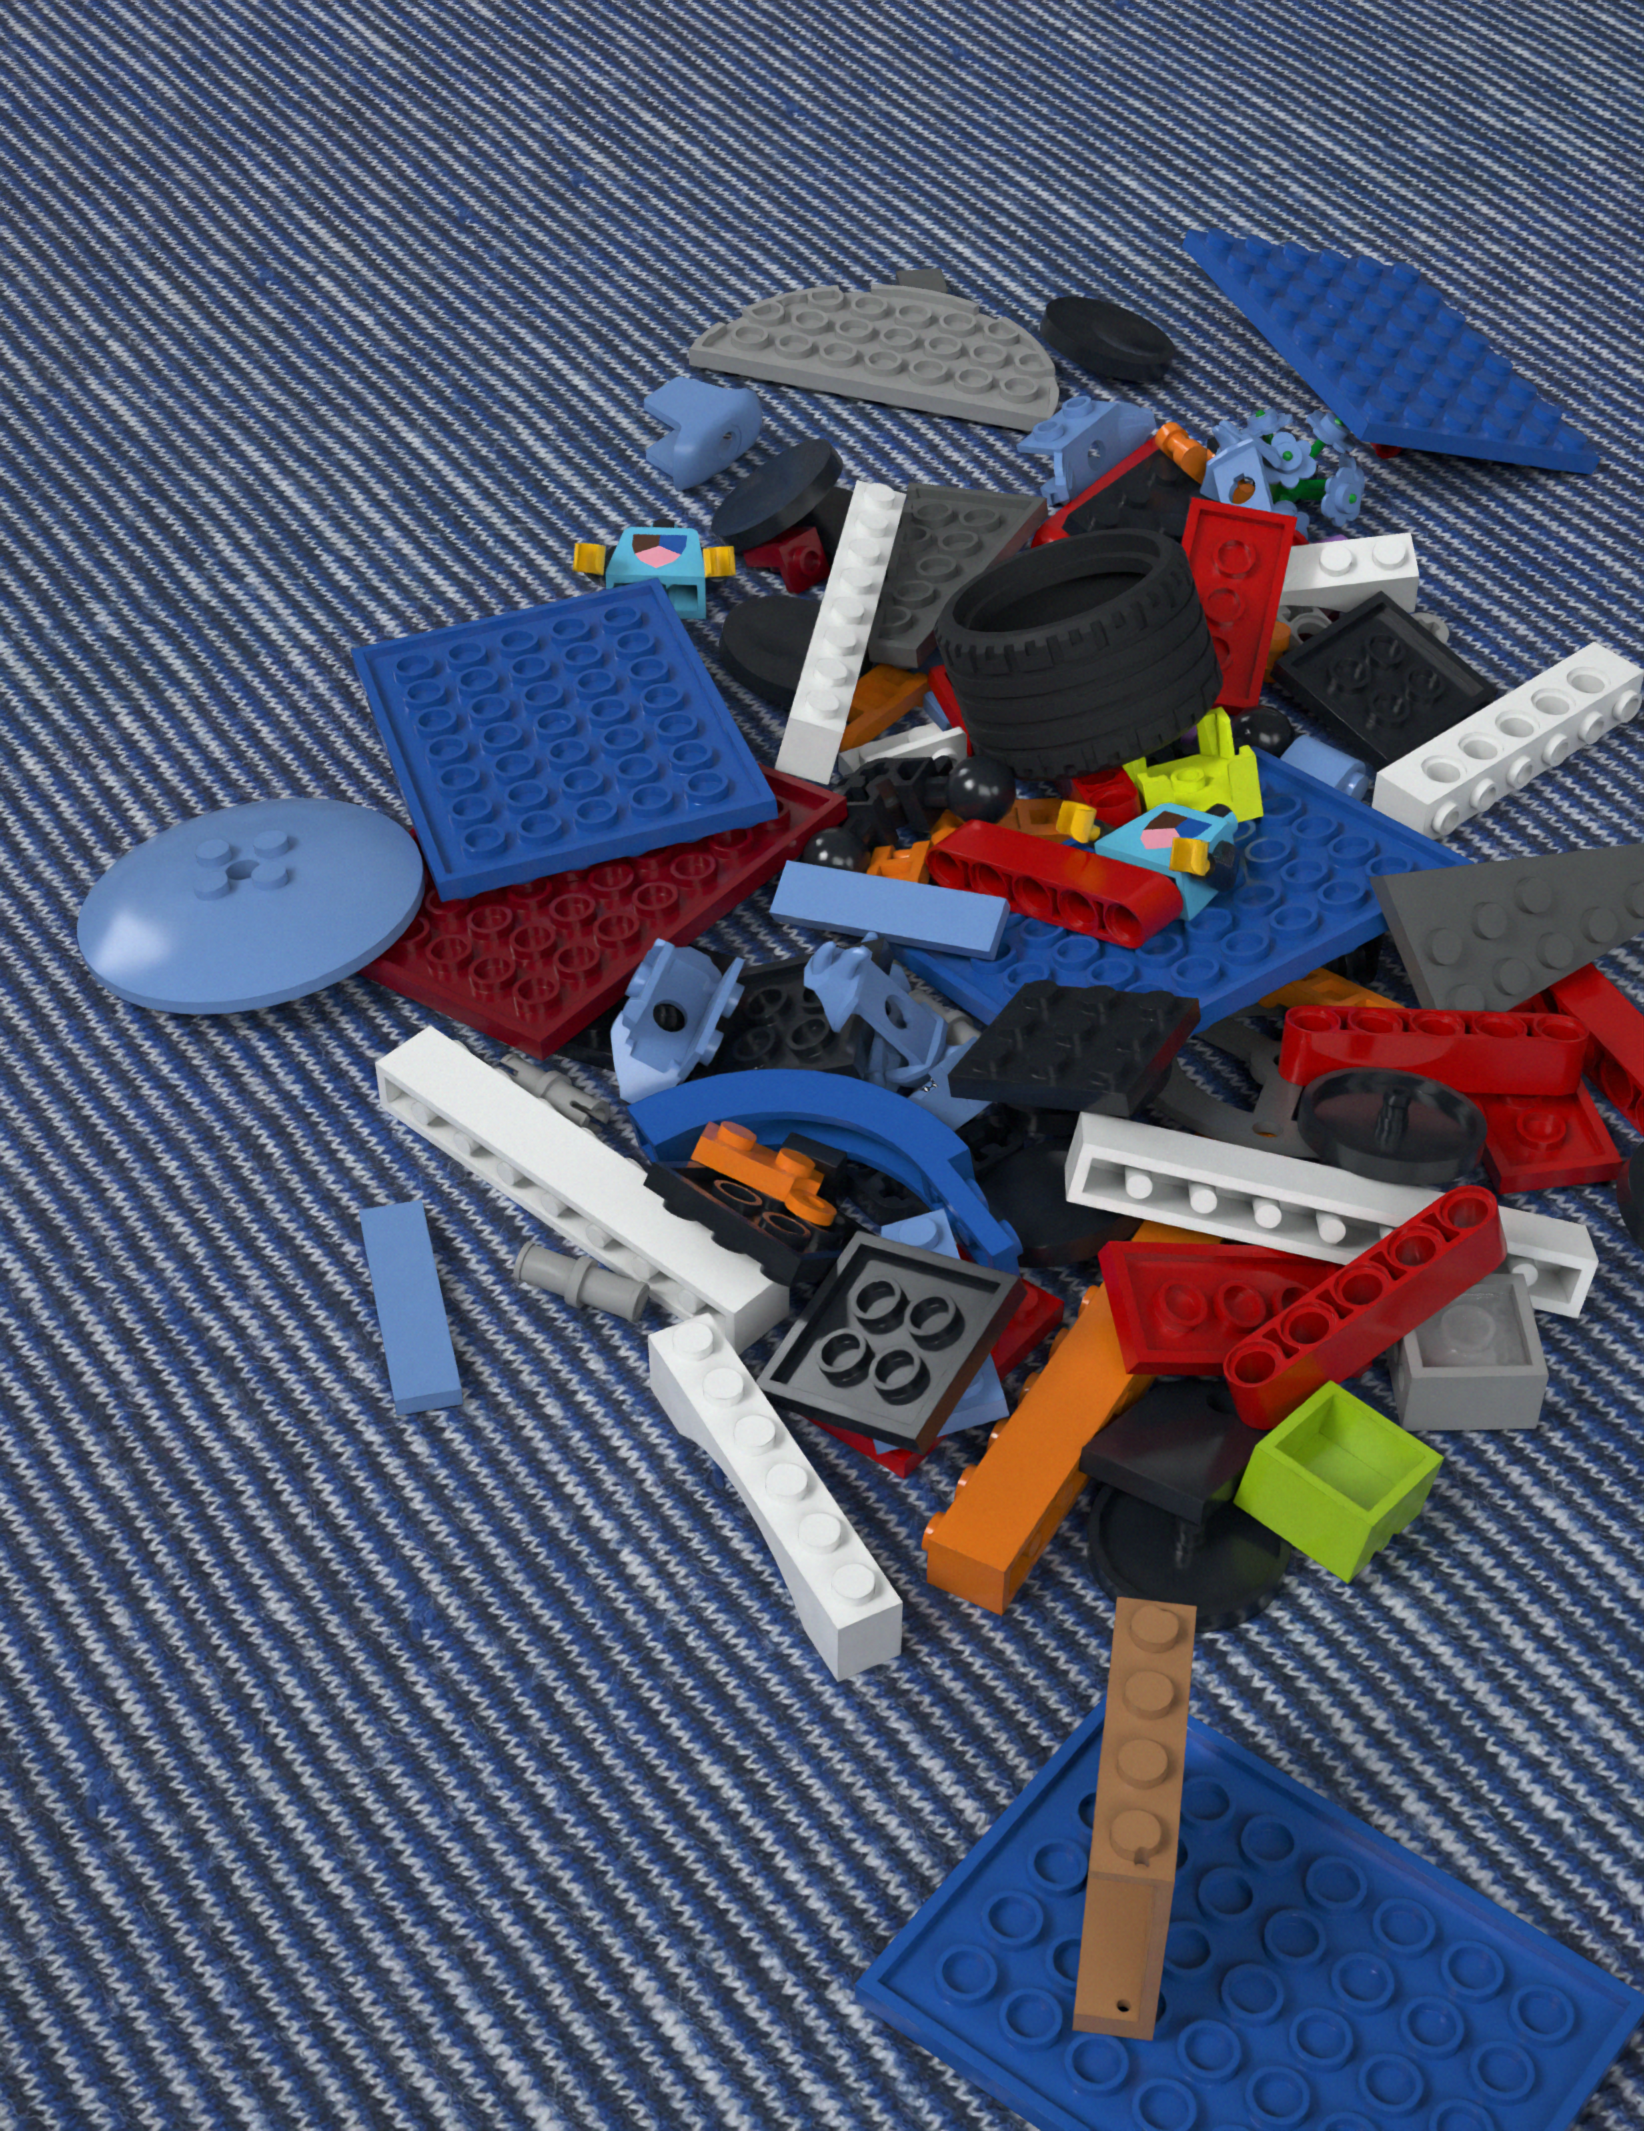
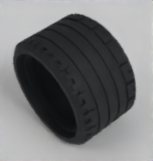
[934,528,1223,782]

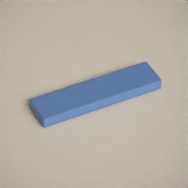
[769,860,1011,961]
[359,1200,463,1416]

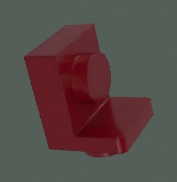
[742,527,830,594]

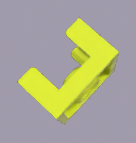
[1122,707,1264,823]

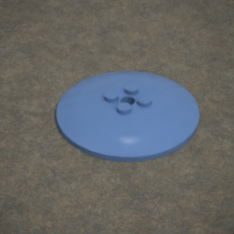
[77,798,426,1014]

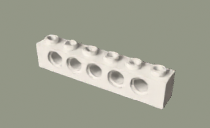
[1372,642,1644,840]

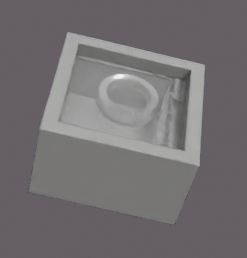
[1385,1274,1549,1431]

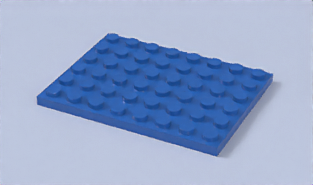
[1182,228,1601,475]
[351,578,778,902]
[888,746,1475,1036]
[855,1694,1644,2131]

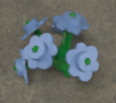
[1240,409,1365,540]

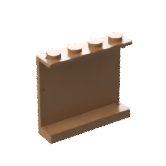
[1072,1597,1197,2041]

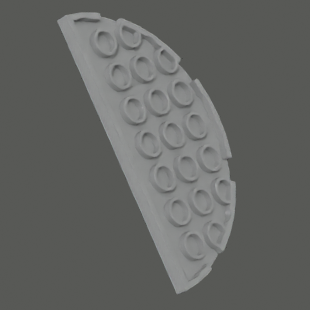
[689,284,1059,434]

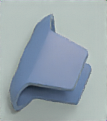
[644,376,763,491]

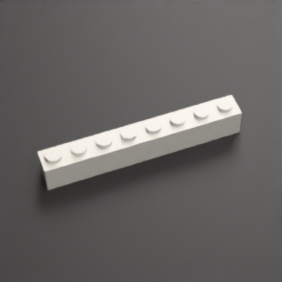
[775,480,906,785]
[375,1026,789,1355]
[1065,1112,1599,1318]

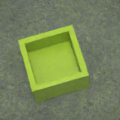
[1233,1380,1445,1584]

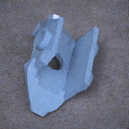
[1016,396,1156,506]
[610,938,745,1104]

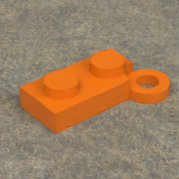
[690,1121,837,1226]

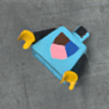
[573,519,736,619]
[1056,801,1240,921]

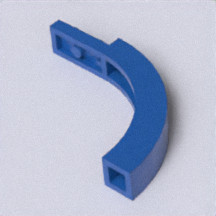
[626,1069,1023,1279]

